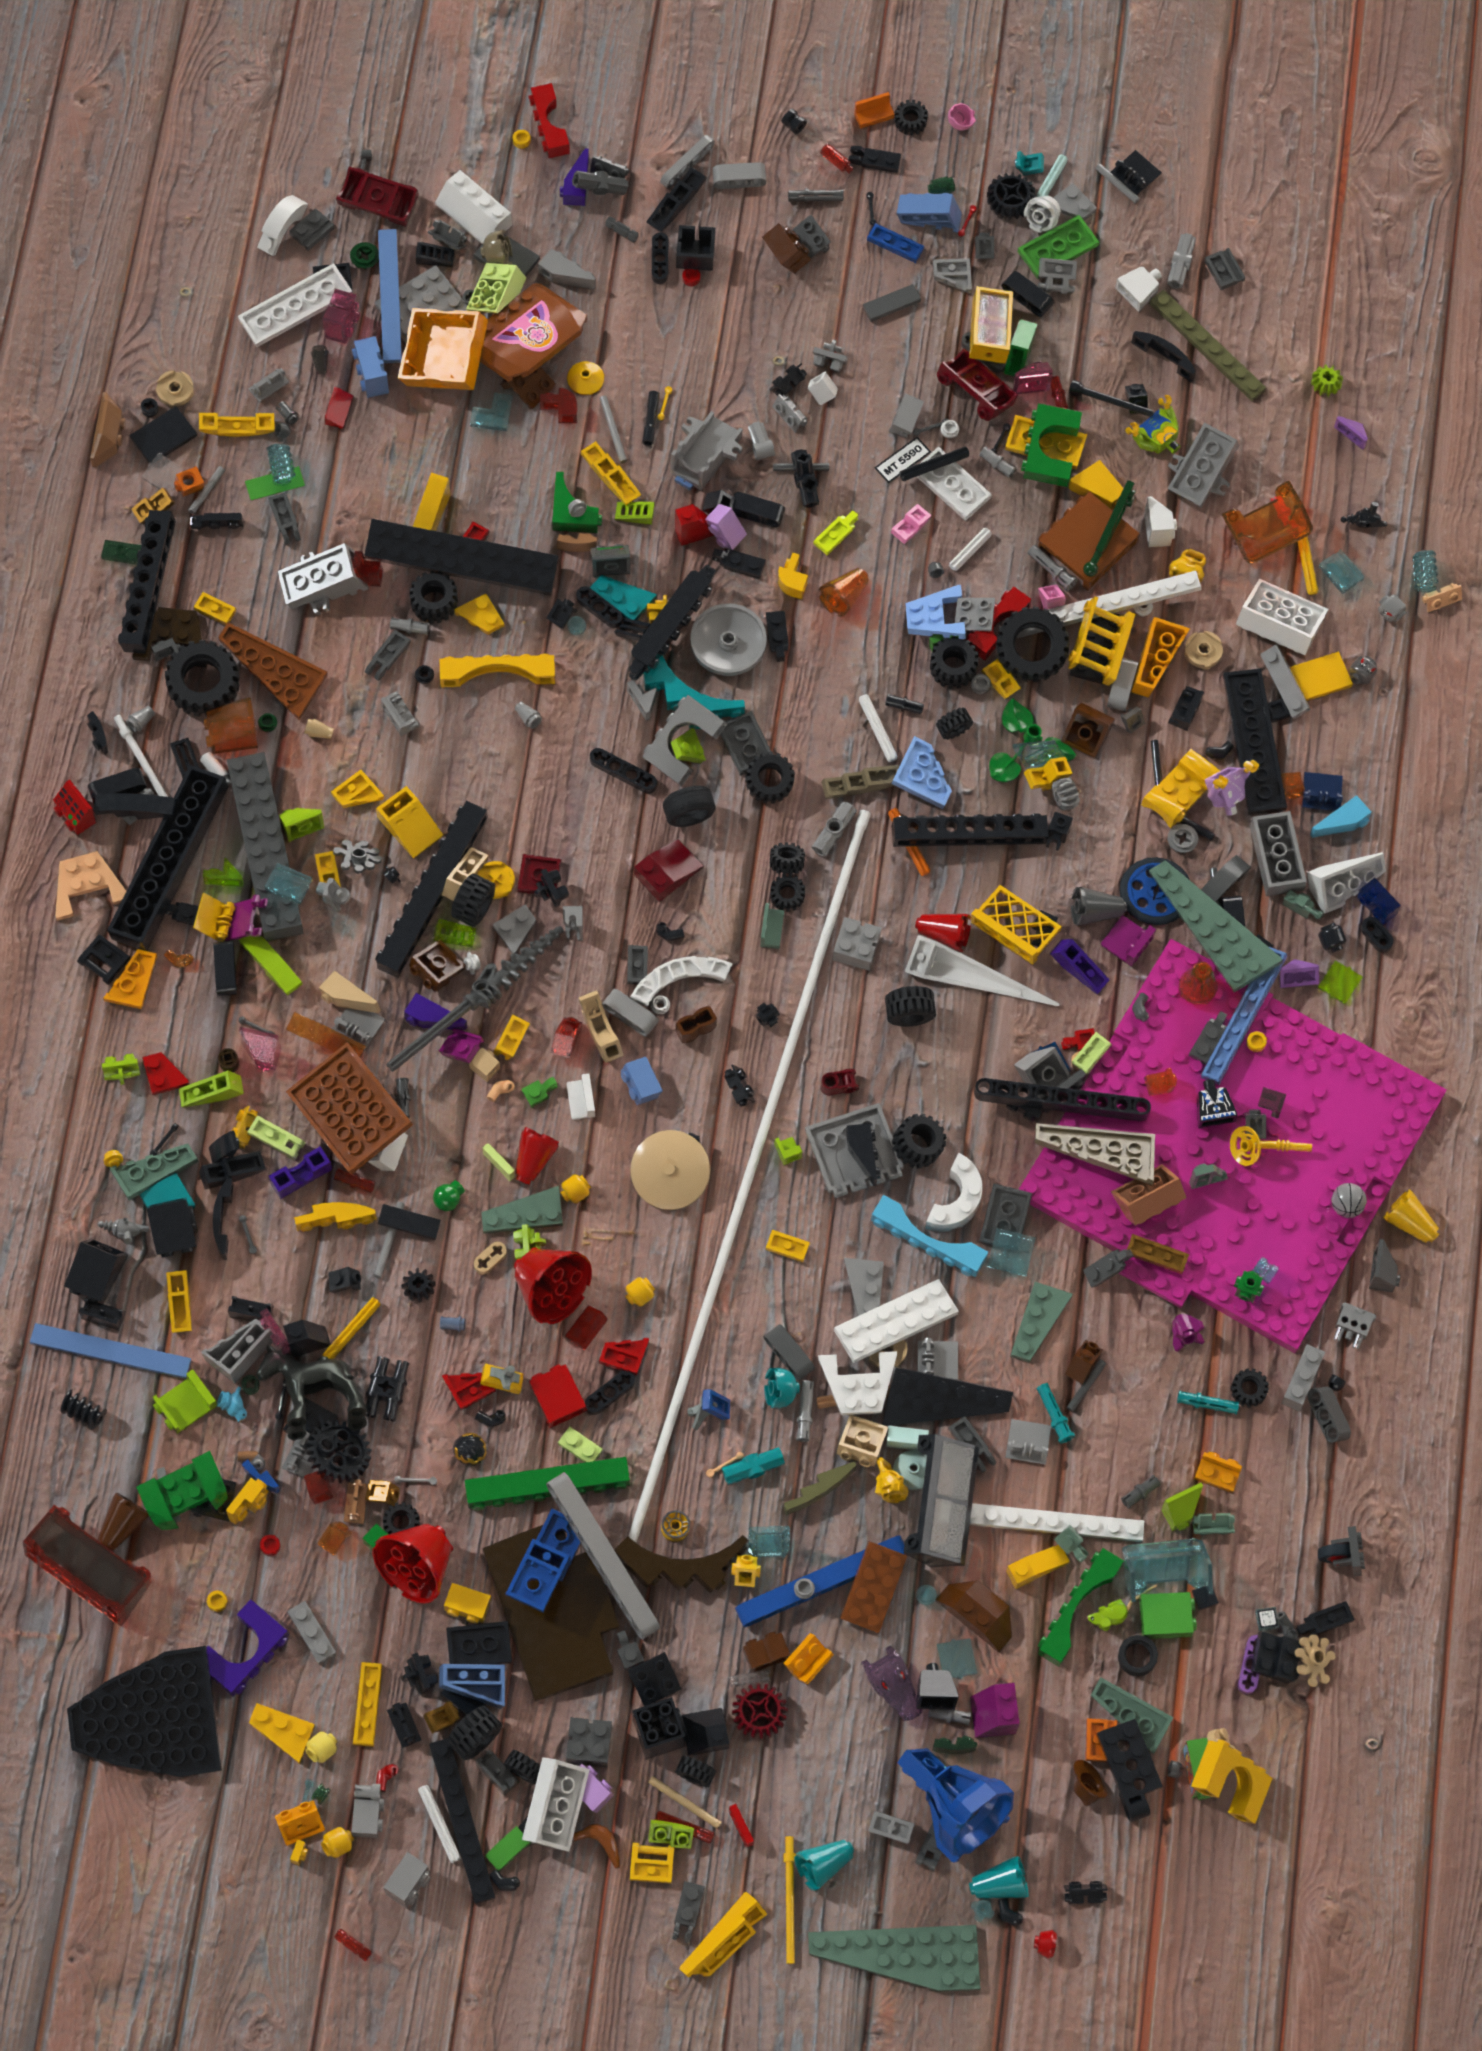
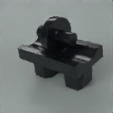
[534,869,569,907]
[401,1653,438,1695]

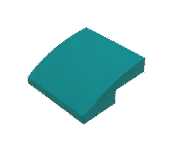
[140,1173,195,1209]

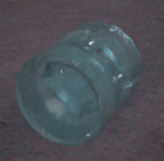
[1252,1257,1279,1284]

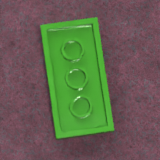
[1017,215,1099,279]

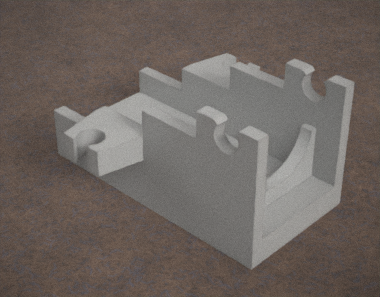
[670,411,743,491]
[1167,422,1240,508]
[278,543,369,615]

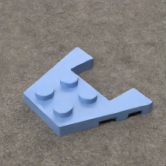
[905,585,966,639]

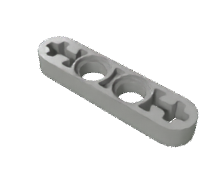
[660,135,715,189]

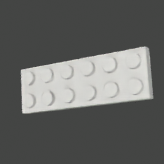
[238,263,353,347]
[834,1279,959,1363]

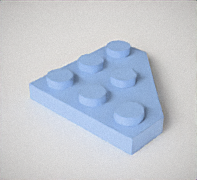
[891,736,952,809]

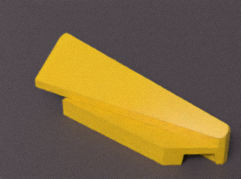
[679,1892,767,1977]

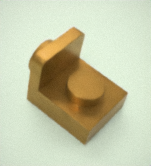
[365,1480,400,1507]

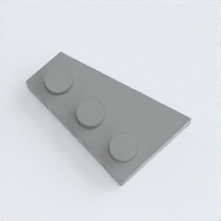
[844,1258,884,1316]

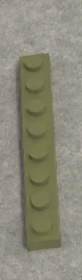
[1149,289,1266,401]

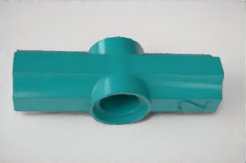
[722,1447,785,1485]

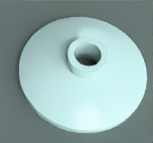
[893,1450,927,1490]

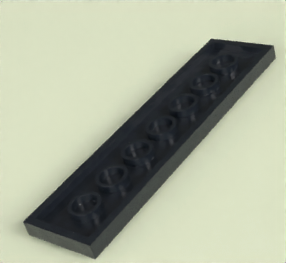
[1223,668,1287,815]

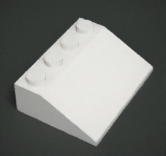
[1236,579,1328,655]

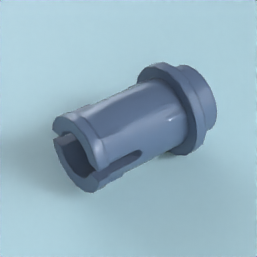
[440,1316,466,1332]

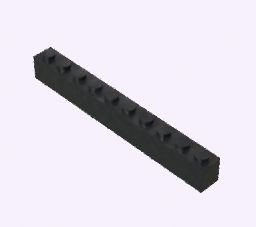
[375,800,488,978]

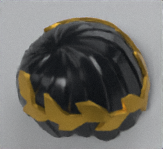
[453,1433,487,1466]

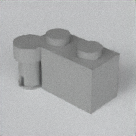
[352,1783,385,1838]

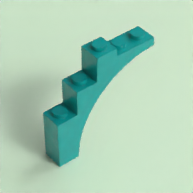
[643,655,745,729]

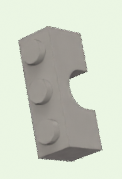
[1281,1344,1325,1412]

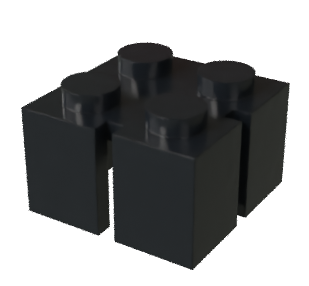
[676,225,716,271]

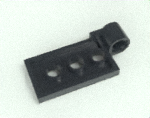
[1096,1719,1163,1822]

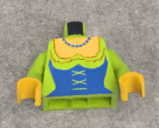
[1125,395,1180,454]

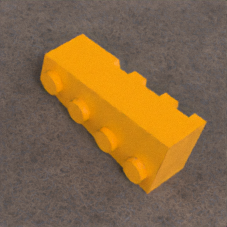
[1131,617,1190,698]

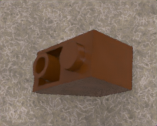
[1065,1340,1103,1384]

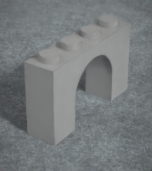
[642,695,727,786]

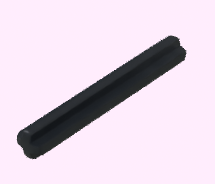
[899,447,970,481]

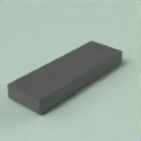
[863,284,921,322]

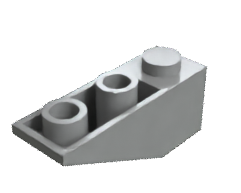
[538,249,596,289]

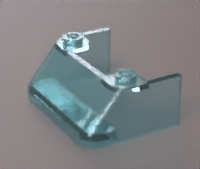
[1122,1539,1213,1602]

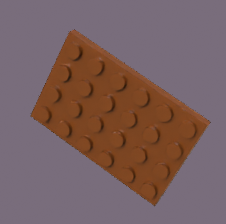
[286,1042,413,1175]

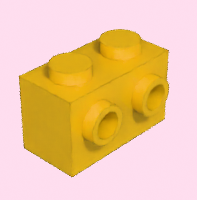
[444,1583,492,1624]

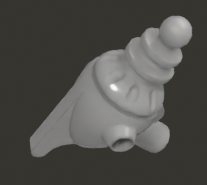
[97,1218,149,1245]

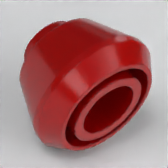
[1033,1930,1057,1959]

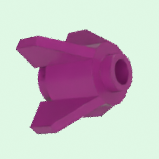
[1172,1314,1205,1352]

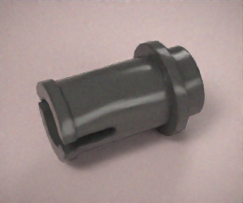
[276,401,298,425]

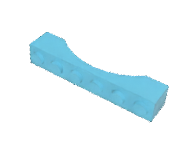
[871,1195,988,1278]

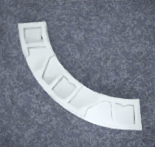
[630,956,732,1007]

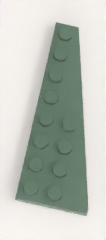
[1149,860,1283,992]

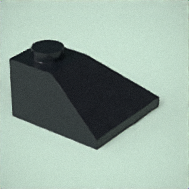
[682,1708,729,1756]

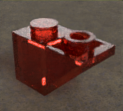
[551,1017,583,1058]

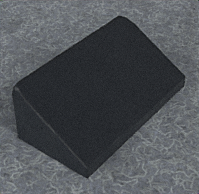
[440,1689,486,1716]

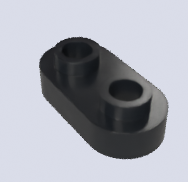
[1361,917,1394,952]

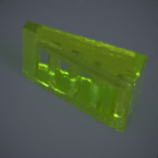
[433,918,477,947]

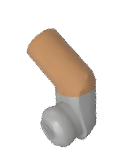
[238,1451,265,1470]

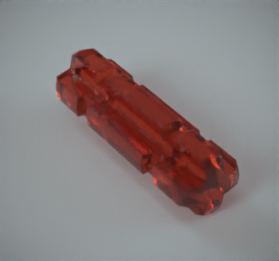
[334,1929,372,1961]

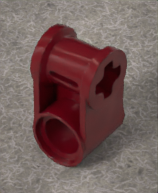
[820,1069,859,1096]

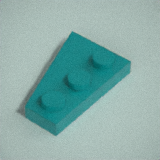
[590,575,657,620]

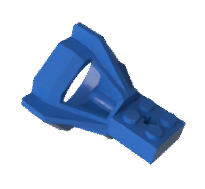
[897,1748,1014,1863]

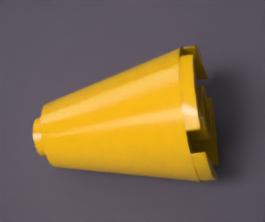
[1383,1189,1439,1243]

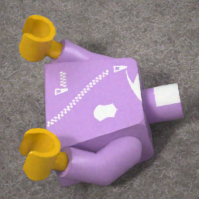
[1205,760,1259,816]

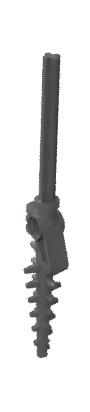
[386,926,564,1072]

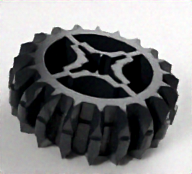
[987,172,1036,220]

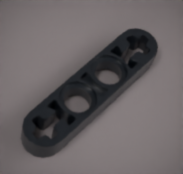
[590,748,657,794]

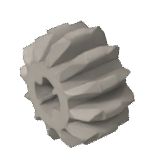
[1052,778,1080,811]

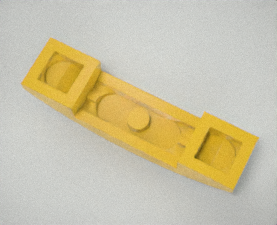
[199,413,275,437]

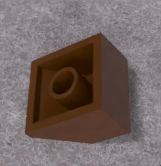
[1061,702,1115,758]

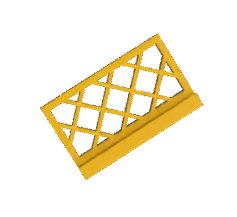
[971,885,1062,965]

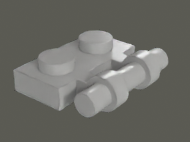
[1038,258,1077,294]

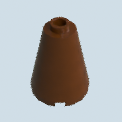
[97,1493,149,1552]

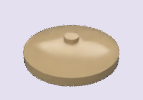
[631,1130,711,1210]

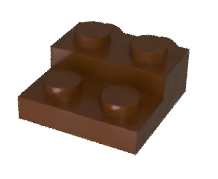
[409,939,466,992]

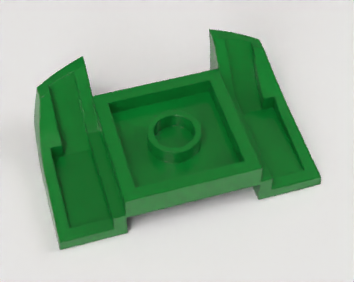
[136,1451,228,1530]

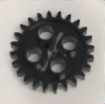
[305,1420,372,1484]

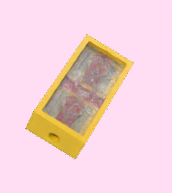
[969,286,1013,364]

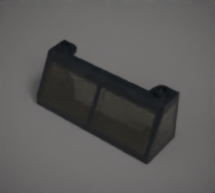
[904,1434,979,1567]

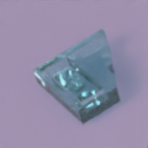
[1012,740,1064,770]

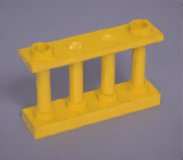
[1068,596,1136,686]

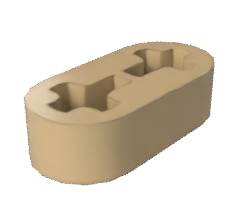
[474,1242,507,1275]

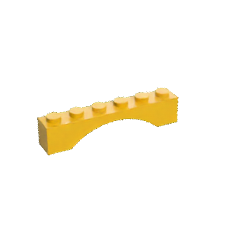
[439,653,555,687]

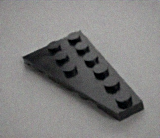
[882,1366,1013,1426]

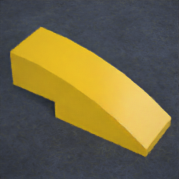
[166,1270,192,1333]

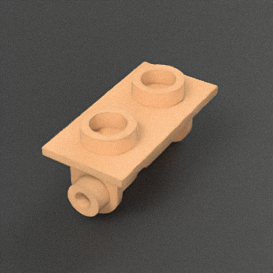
[1422,583,1462,612]

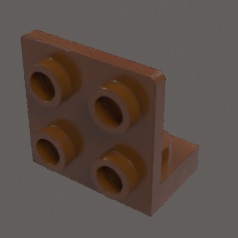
[500,367,556,409]

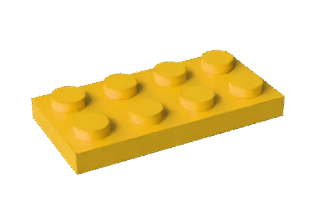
[1005,415,1087,470]

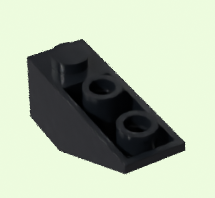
[846,1123,880,1186]

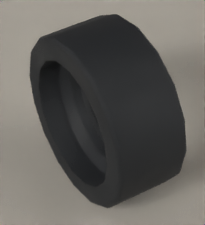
[1118,1635,1158,1677]

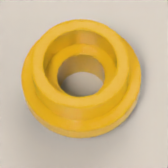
[103,1150,123,1167]

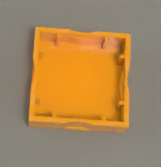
[398,308,488,390]

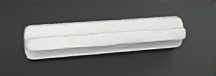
[949,528,992,571]

